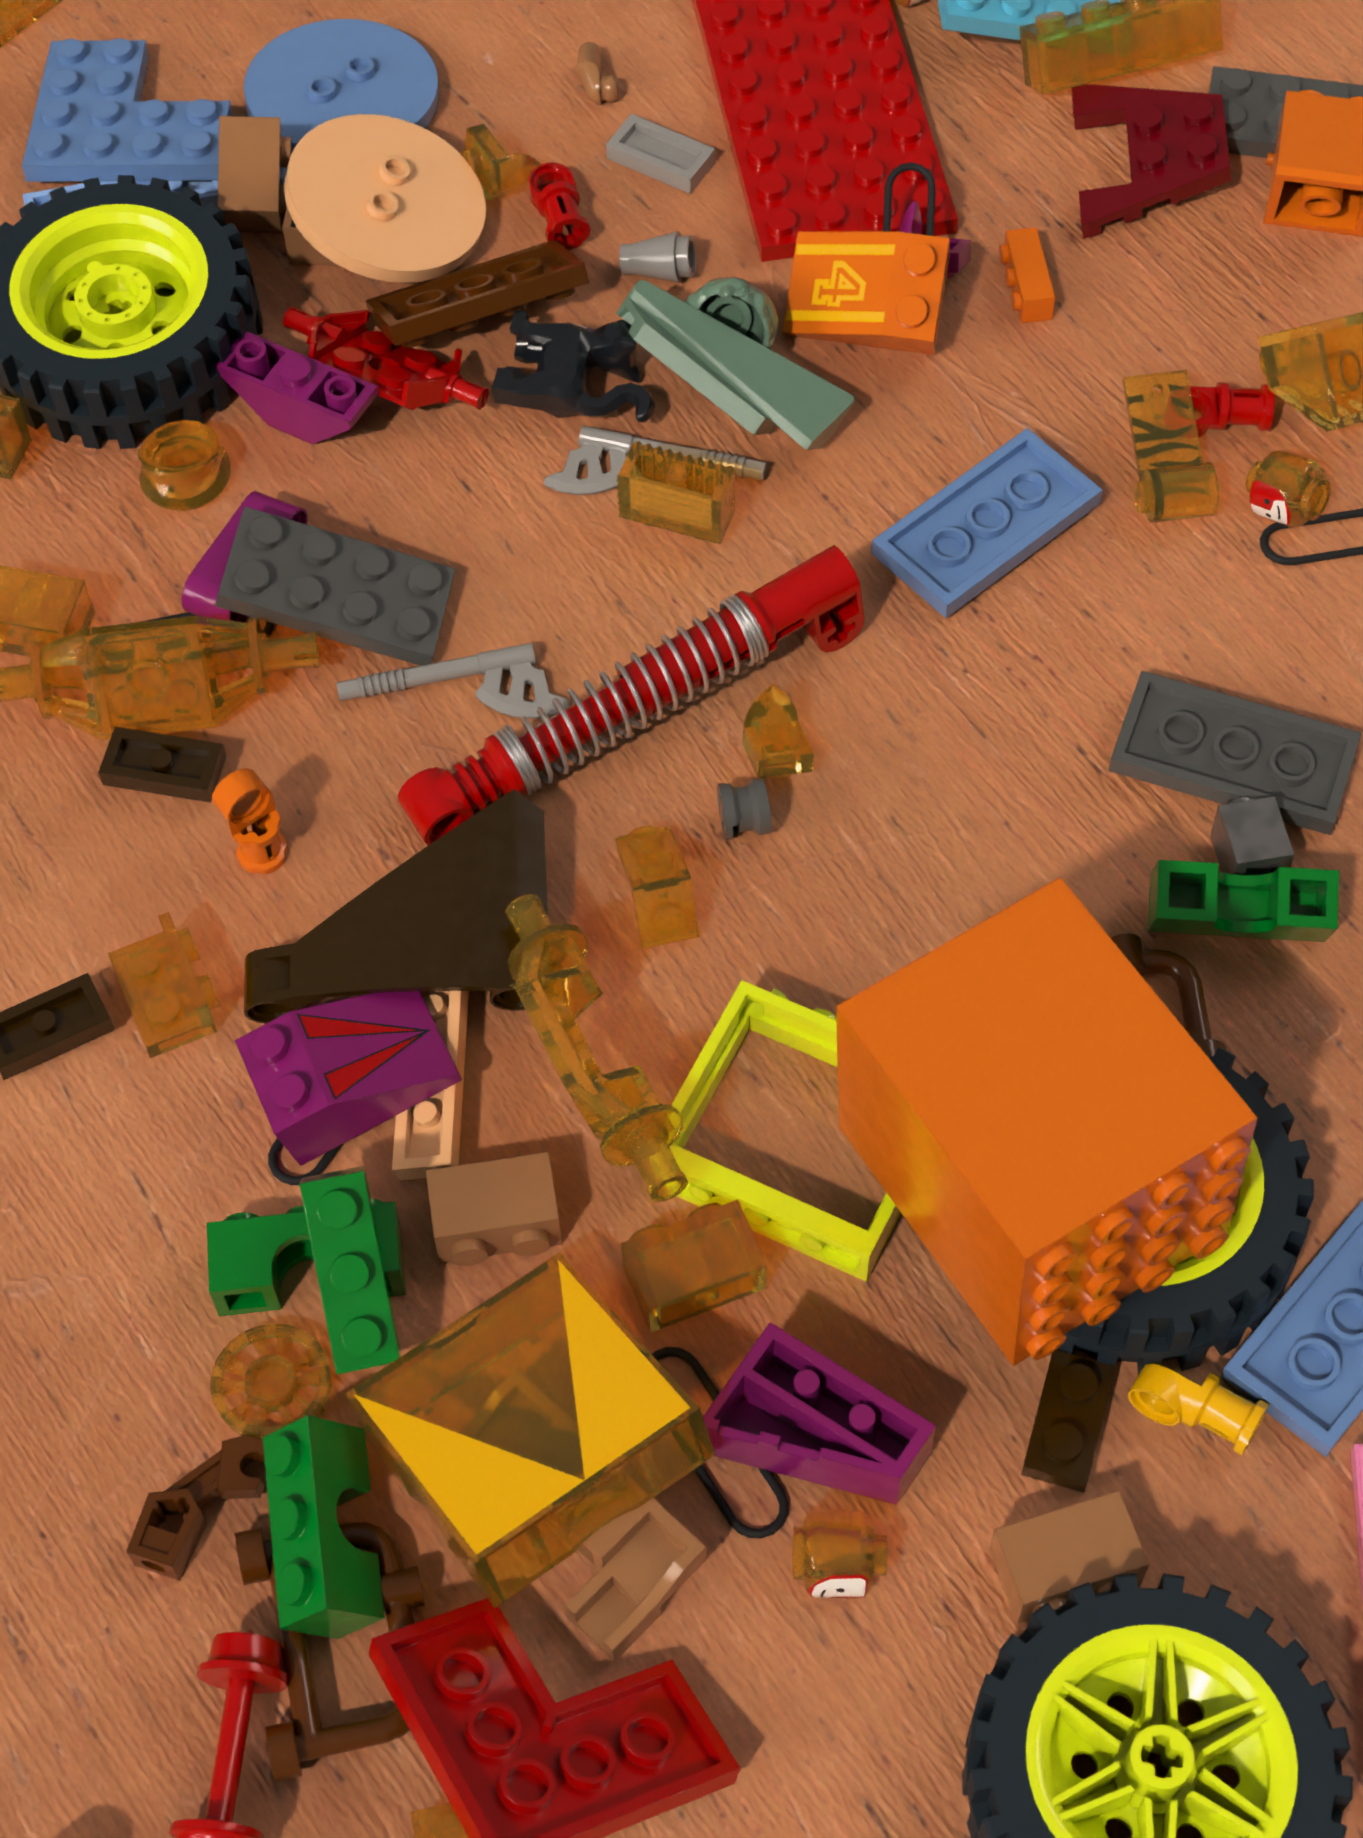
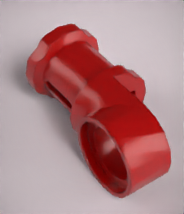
[529,162,591,250]
[1163,382,1275,440]

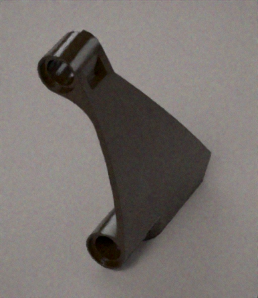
[244,789,547,1024]

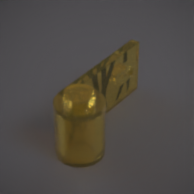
[1122,370,1219,523]

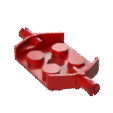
[283,306,489,410]

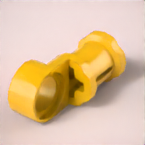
[1128,1364,1269,1456]

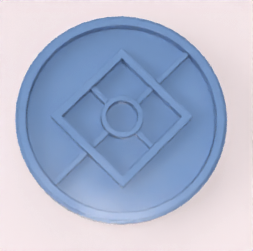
[244,19,439,152]

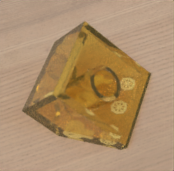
[1258,312,1363,432]

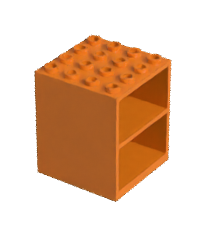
[836,877,1258,1366]

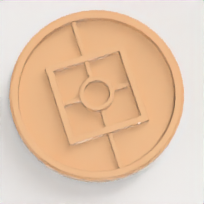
[284,114,486,283]

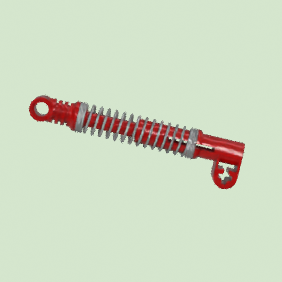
[398,545,865,845]

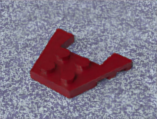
[1071,83,1231,238]

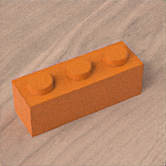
[999,227,1055,323]

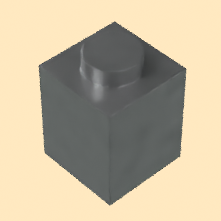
[1210,796,1294,875]

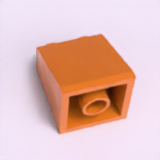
[1263,90,1363,237]

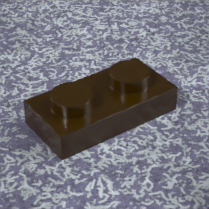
[98,726,227,803]
[0,973,115,1080]
[1021,1350,1116,1493]

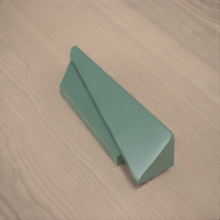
[616,280,855,450]

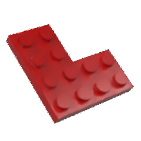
[368,1596,741,1838]

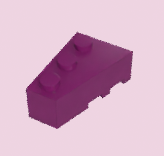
[697,1322,936,1505]

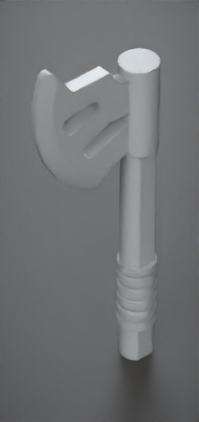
[544,426,767,495]
[336,643,569,719]

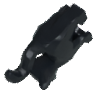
[492,310,656,423]

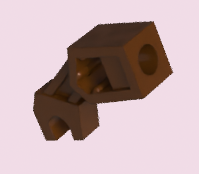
[126,1435,265,1581]

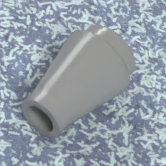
[619,231,696,283]

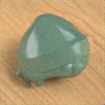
[684,277,779,349]

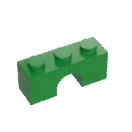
[1148,860,1339,942]
[299,1166,401,1375]
[207,1198,406,1317]
[263,1415,385,1639]

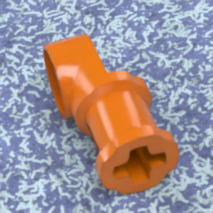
[212,768,288,874]

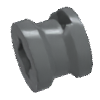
[717,777,772,840]

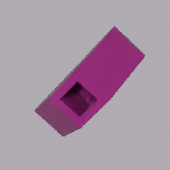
[215,331,379,444]

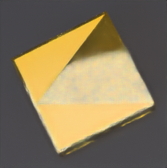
[345,1252,716,1608]

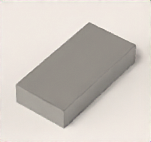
[606,113,716,194]

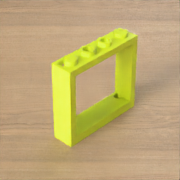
[643,980,901,1282]

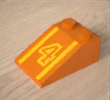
[782,232,950,355]

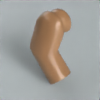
[576,42,618,105]

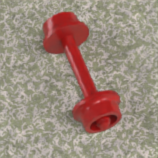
[169,1629,289,1838]

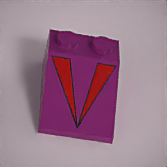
[235,991,462,1166]

